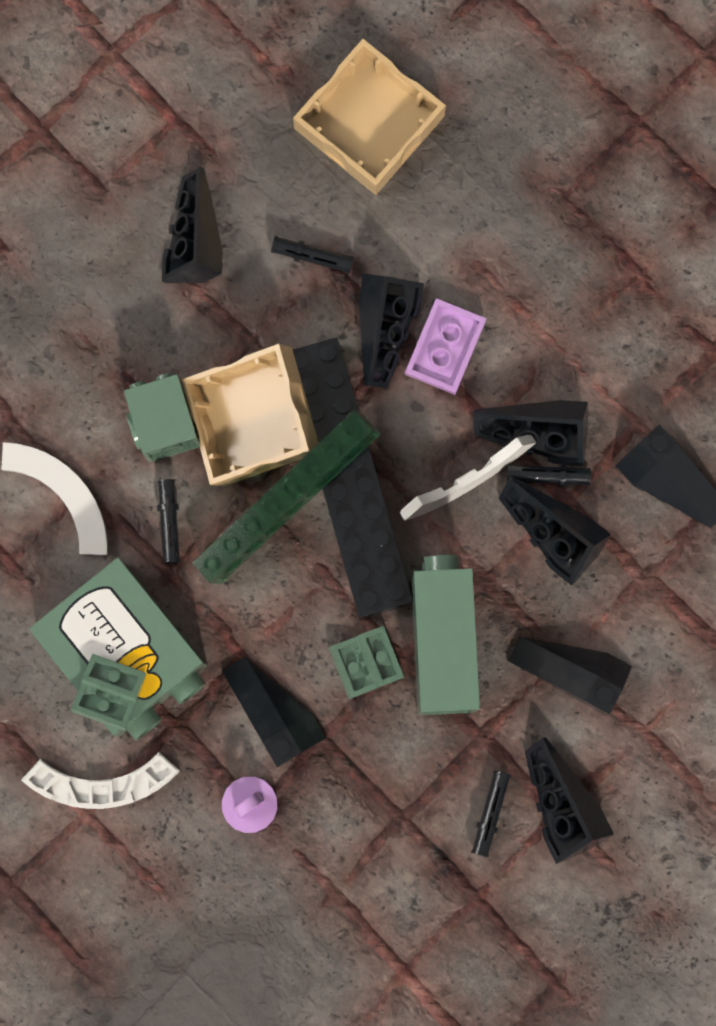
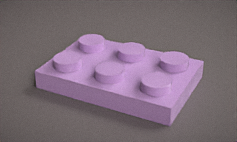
[405,298,486,395]

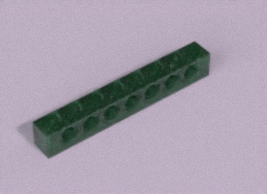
[192,410,380,584]

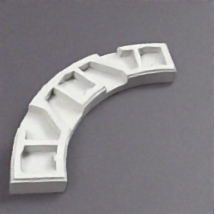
[400,435,536,521]
[1,442,108,556]
[21,752,180,809]

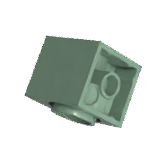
[124,373,200,463]

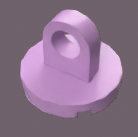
[222,777,278,833]

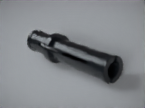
[271,236,354,274]
[507,465,591,487]
[157,479,180,563]
[471,770,511,857]

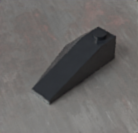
[162,167,223,283]
[359,273,424,388]
[473,400,588,466]
[615,424,716,528]
[499,477,611,585]
[508,637,632,715]
[222,657,326,767]
[525,737,614,864]

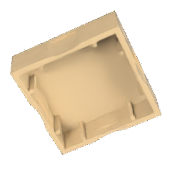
[293,39,446,195]
[182,344,321,486]

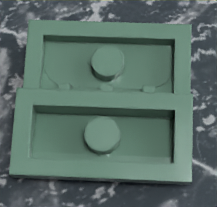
[328,626,404,699]
[71,654,146,731]

